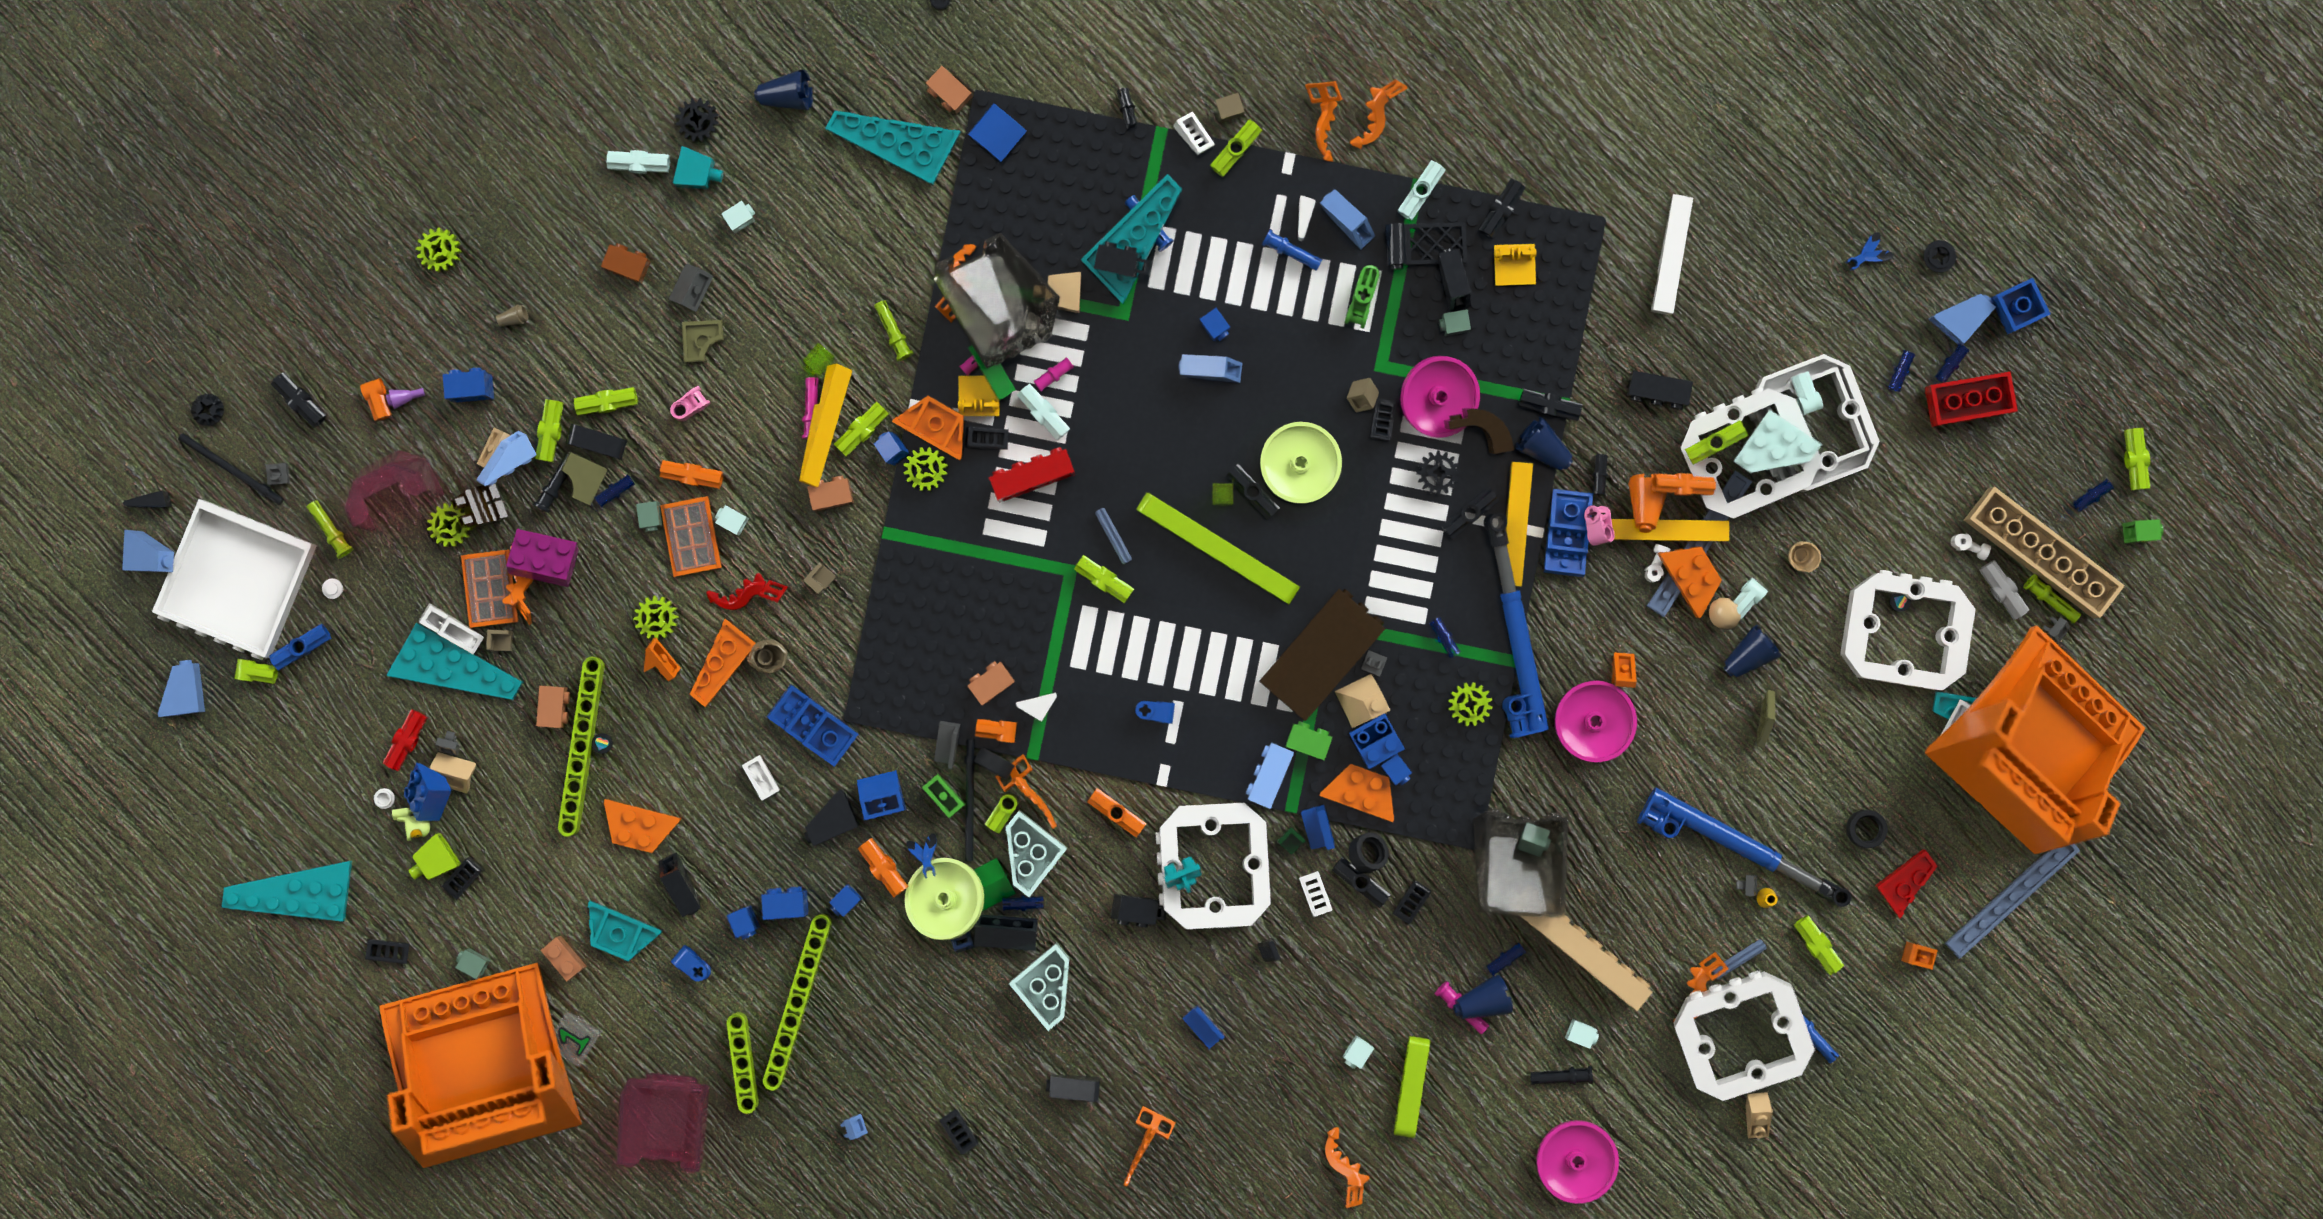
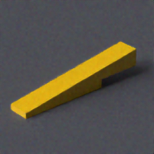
[799,363,853,488]
[1501,462,1533,586]
[1611,519,1729,541]

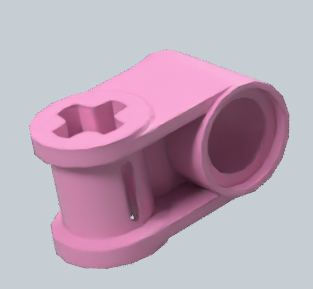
[670,386,711,421]
[1584,506,1615,546]

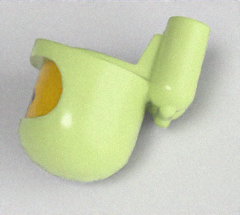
[392,808,430,841]

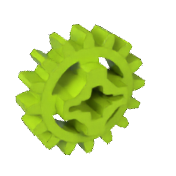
[416,228,462,273]
[904,447,948,491]
[427,503,473,547]
[633,596,679,640]
[1448,682,1492,726]

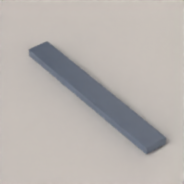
[1647,471,1752,617]
[1945,844,2080,959]

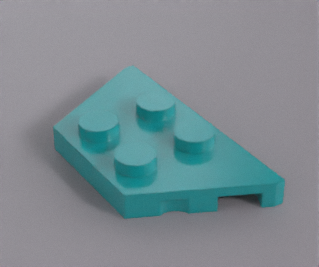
[588,900,663,961]

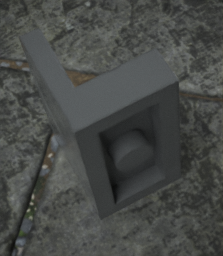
[669,263,714,312]
[934,721,961,770]

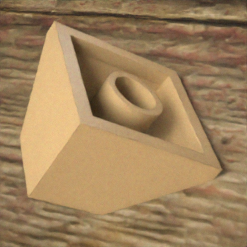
[1334,674,1390,728]

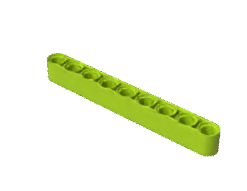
[1136,492,1300,605]
[558,657,604,837]
[763,914,832,1090]

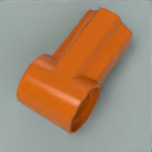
[360,378,392,421]
[975,719,1017,743]

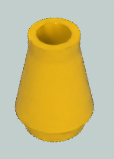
[1757,888,1777,908]

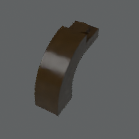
[1444,408,1514,454]

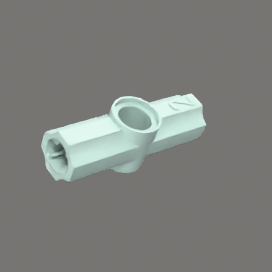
[606,150,670,174]
[1397,160,1446,221]
[1017,383,1070,441]

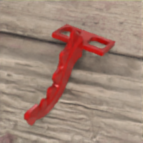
[706,573,788,610]

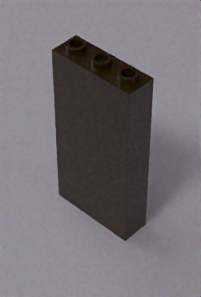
[1259,589,1386,721]

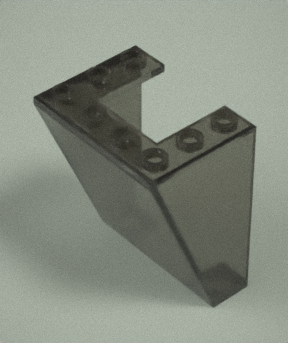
[933,233,1060,369]
[1473,808,1568,918]

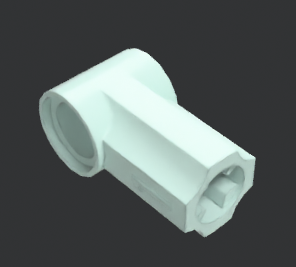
[1791,371,1823,415]
[1733,577,1768,619]

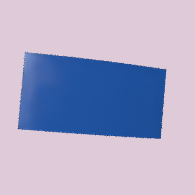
[1543,489,1593,577]
[766,684,859,767]

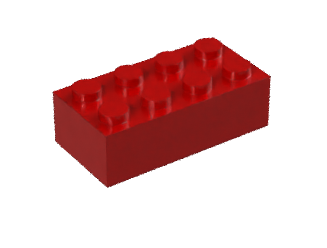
[1925,371,2018,427]
[989,447,1075,503]

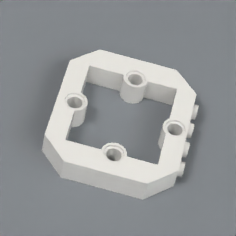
[1748,354,1880,492]
[1681,387,1821,519]
[1840,570,1975,691]
[1156,803,1271,929]
[1674,971,1815,1101]

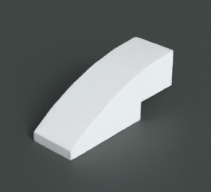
[419,603,484,654]

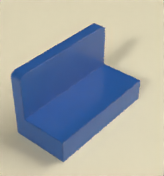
[1301,805,1335,850]
[1182,1004,1225,1049]

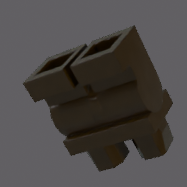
[451,483,508,530]

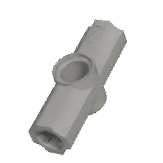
[1979,560,2029,620]

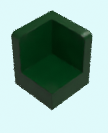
[1277,826,1306,855]

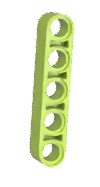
[727,1012,759,1114]
[1394,1036,1430,1138]

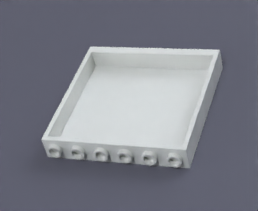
[152,499,317,660]

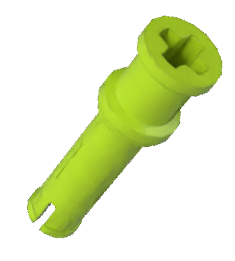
[874,300,914,361]
[306,500,353,559]
[2023,574,2081,624]

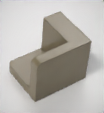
[1216,93,1244,123]
[1347,378,1379,412]
[803,562,836,595]
[486,630,513,651]

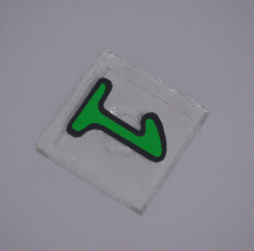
[555,1011,602,1067]

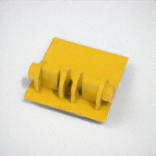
[1494,244,1536,286]
[958,376,999,416]

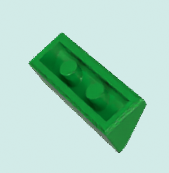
[967,337,1016,401]

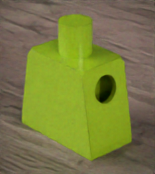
[408,833,461,880]

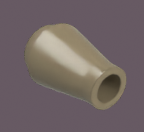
[496,305,528,327]

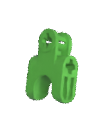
[1344,265,1380,329]

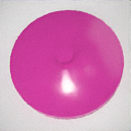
[1400,356,1480,438]
[1555,681,1637,762]
[1536,1120,1619,1203]

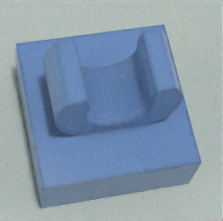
[840,1114,868,1140]

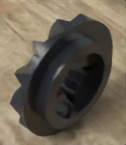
[1923,240,1956,273]
[191,393,224,426]

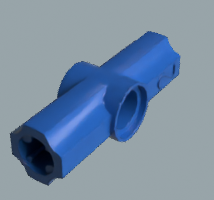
[269,624,332,671]

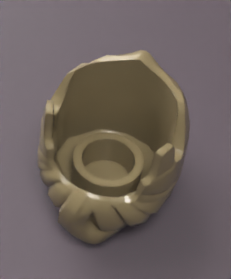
[747,639,788,674]

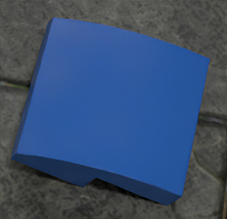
[968,103,1026,162]

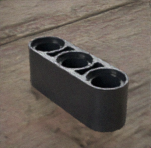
[566,424,627,460]

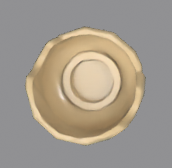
[1788,541,1821,573]
[1709,598,1741,629]

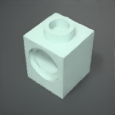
[721,201,755,233]
[715,505,749,536]
[1565,1019,1599,1049]
[1343,1035,1374,1069]

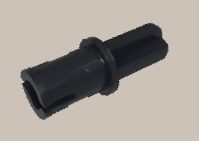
[1117,88,1137,128]
[1592,454,1609,495]

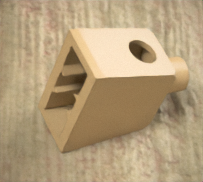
[1035,272,1081,313]

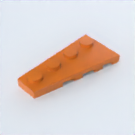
[689,619,756,707]

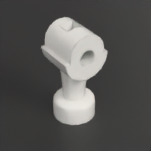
[1950,533,1991,561]
[1644,544,1671,582]

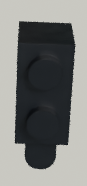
[1094,241,1153,277]
[1111,894,1167,928]

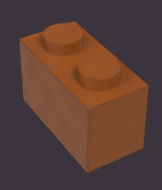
[601,243,651,284]

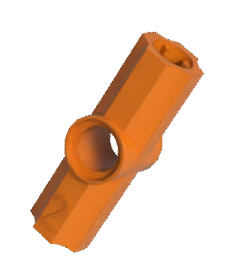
[659,460,723,489]
[1651,473,1716,496]
[1087,788,1147,838]
[858,838,909,897]

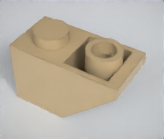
[1746,1092,1772,1138]

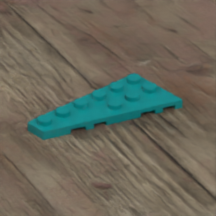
[825,111,961,185]
[1081,174,1182,304]

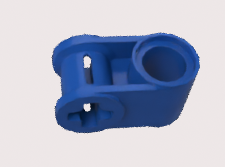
[1135,701,1175,724]
[671,945,711,981]

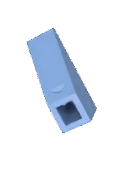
[476,431,537,486]

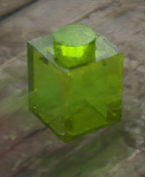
[803,343,836,376]
[1212,483,1233,505]

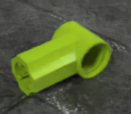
[234,659,278,684]
[985,793,1018,834]

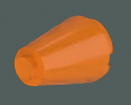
[1628,474,1667,533]

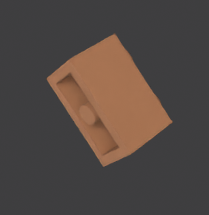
[926,66,973,114]
[807,476,854,512]
[968,661,1016,706]
[536,686,570,728]
[540,936,587,982]

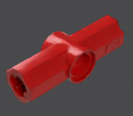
[383,709,428,771]

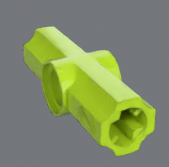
[1210,119,1263,177]
[574,387,638,416]
[535,399,564,462]
[834,402,889,457]
[1685,420,1748,465]
[2124,428,2150,490]
[1074,555,1134,604]
[1794,915,1844,975]

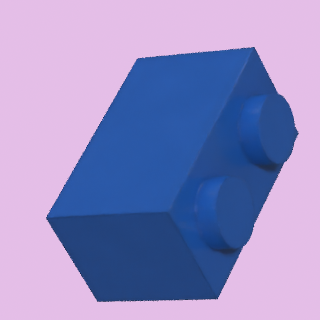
[727,905,760,940]

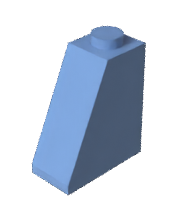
[1320,189,1375,249]
[1929,294,1996,346]
[1179,354,1242,383]
[122,530,174,572]
[158,660,205,717]

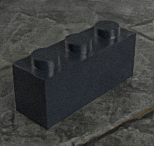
[1626,371,1693,410]
[974,914,1038,951]

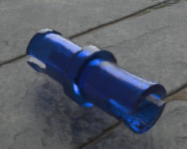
[1934,343,1970,383]
[1888,350,1916,392]
[594,474,635,508]
[2072,478,2114,512]
[1429,617,1461,658]
[1002,895,1044,912]
[1486,942,1526,976]

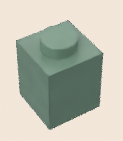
[1439,310,1471,336]
[636,501,663,532]
[1517,823,1551,857]
[455,948,491,979]

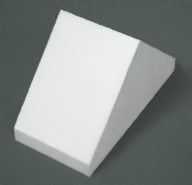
[1016,693,1057,722]

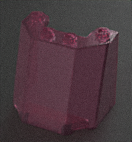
[344,450,444,531]
[617,1073,710,1173]

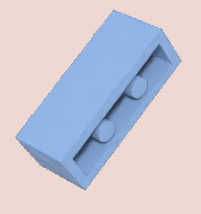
[1245,743,1294,809]

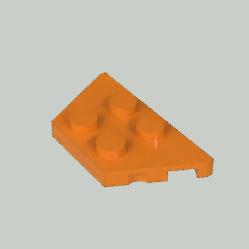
[892,396,964,460]
[1657,546,1722,618]
[1319,764,1394,822]
[604,799,681,853]

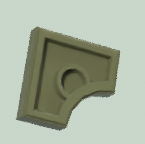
[682,320,724,363]
[561,452,608,506]
[1757,690,1775,748]

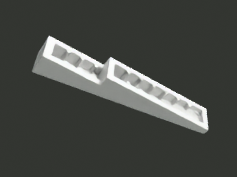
[1651,194,1693,316]

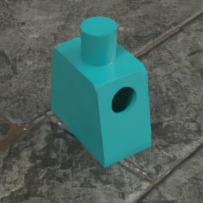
[673,146,724,189]

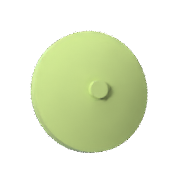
[1260,422,1342,504]
[905,858,984,940]

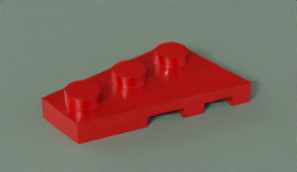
[1875,849,1937,919]

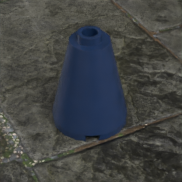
[754,69,813,110]
[1515,417,1573,470]
[1723,624,1782,678]
[1453,975,1513,1019]

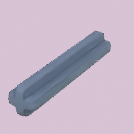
[1095,508,1132,564]
[1712,940,1766,979]

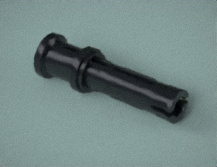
[533,453,568,513]
[1530,1066,1593,1085]

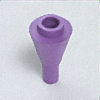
[386,388,425,409]

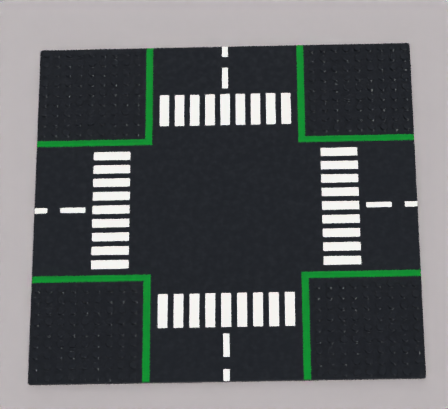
[844,90,1606,850]

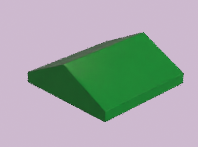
[974,858,1016,911]

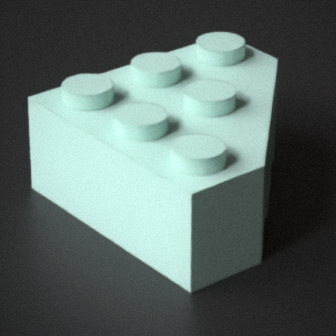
[1733,410,1822,473]
[1006,810,1067,897]
[1009,942,1070,1031]

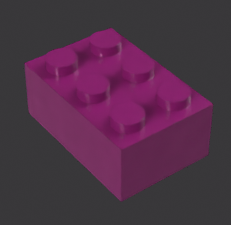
[506,529,579,587]

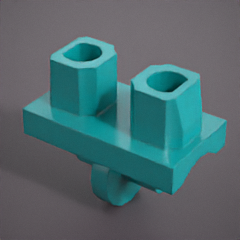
[1164,857,1202,893]

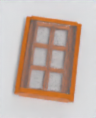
[660,496,722,577]
[461,550,519,628]

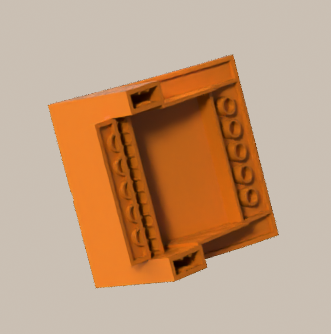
[1925,625,2145,854]
[379,963,582,1168]

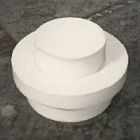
[322,579,343,599]
[374,788,395,809]

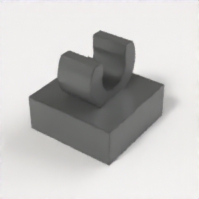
[266,463,290,486]
[2043,617,2070,644]
[1361,650,1387,677]
[435,731,460,756]
[1736,875,1757,896]

